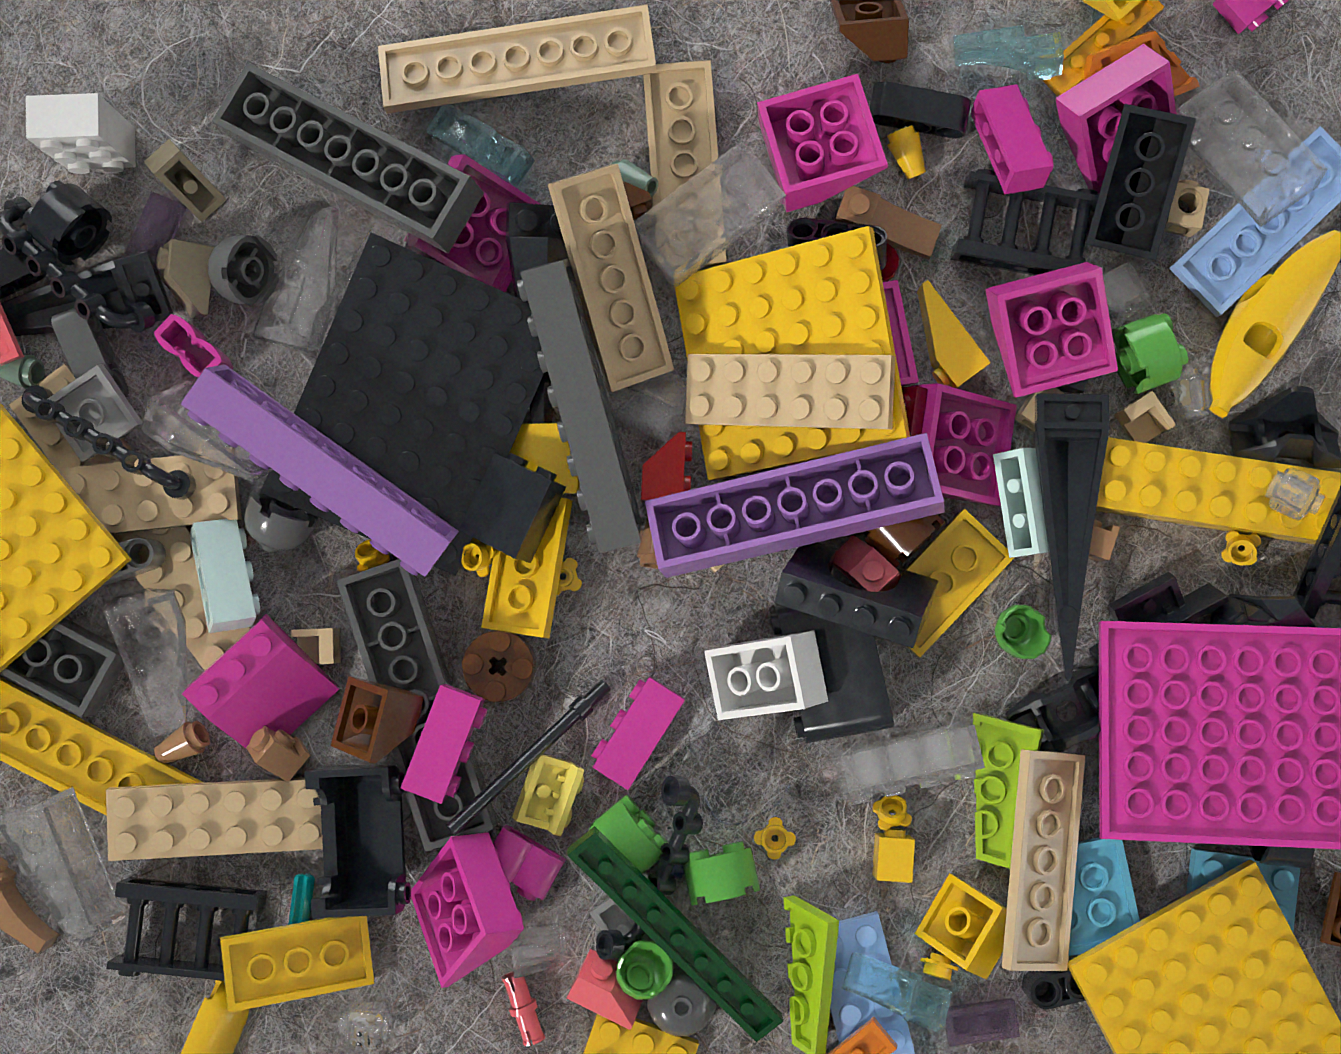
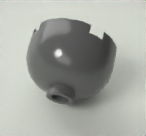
[208,235,279,305]
[244,489,318,553]
[647,962,716,1036]

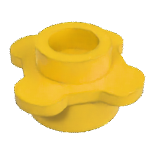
[1221,530,1261,566]
[461,537,496,577]
[355,539,390,572]
[557,558,582,595]
[872,795,912,831]
[754,817,796,860]
[920,952,959,981]

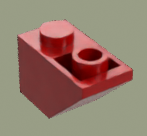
[641,432,692,503]

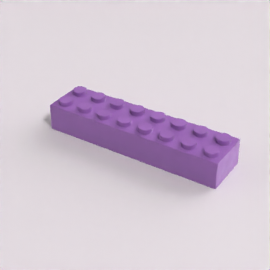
[181,365,459,577]
[645,433,945,578]

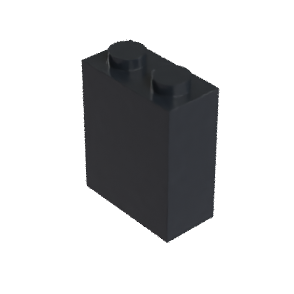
[459,453,566,563]

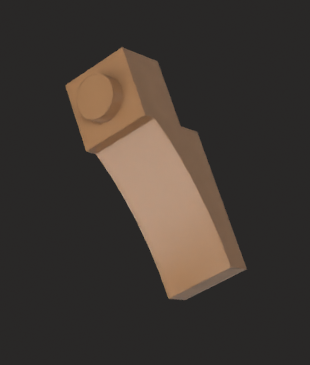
[835,186,942,260]
[0,857,60,954]

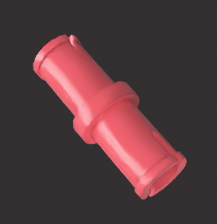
[501,969,545,1046]

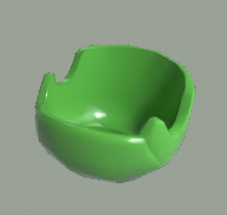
[995,605,1052,659]
[616,940,673,1000]

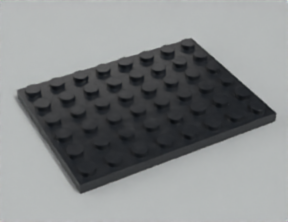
[260,232,544,576]

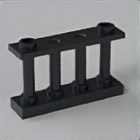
[950,169,1099,276]
[1293,486,1341,619]
[106,877,267,985]

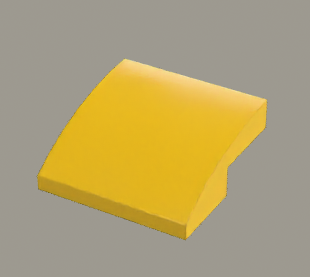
[510,423,580,494]

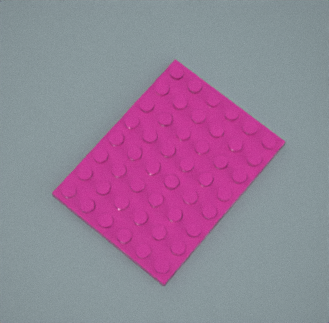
[1099,621,1341,849]

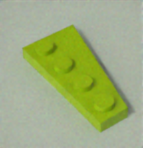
[973,712,1044,869]
[783,895,839,1054]

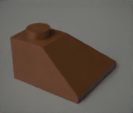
[830,0,909,63]
[330,676,423,764]

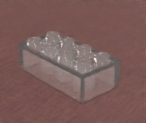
[1176,68,1328,227]
[634,140,786,289]
[827,721,985,805]

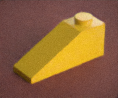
[917,280,991,388]

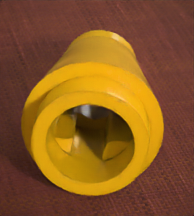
[887,125,926,180]

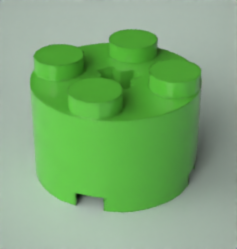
[1112,313,1188,394]
[589,794,668,874]
[683,841,761,905]

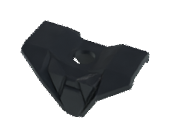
[1228,386,1341,469]
[1210,593,1317,627]
[1005,665,1101,753]

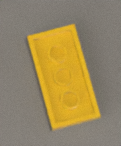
[481,498,573,639]
[901,509,1015,658]
[220,916,374,1013]

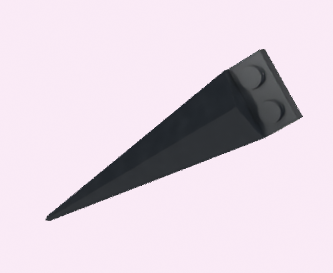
[506,202,569,424]
[1,249,174,336]
[1034,393,1110,681]

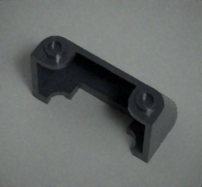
[770,587,894,744]
[305,765,411,918]

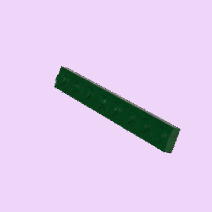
[567,826,784,1042]

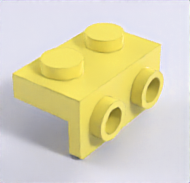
[512,753,584,837]

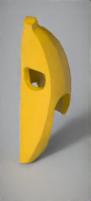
[1209,230,1341,418]

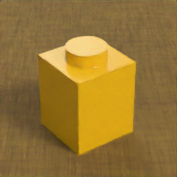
[872,828,915,883]

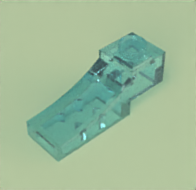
[953,25,1064,80]
[425,104,535,188]
[842,951,952,1032]

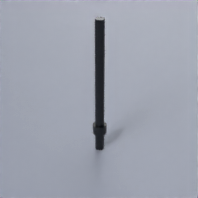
[446,680,611,836]

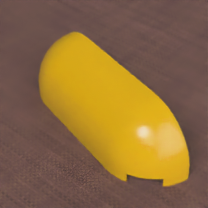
[181,980,249,1054]

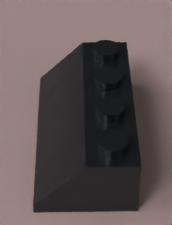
[1086,104,1197,260]

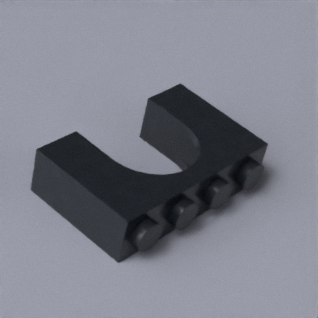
[774,542,939,648]

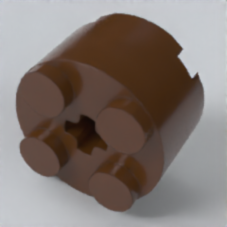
[864,514,945,569]
[462,631,536,702]

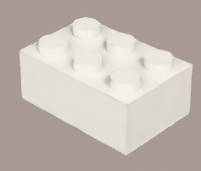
[26,93,136,174]
[704,630,828,720]

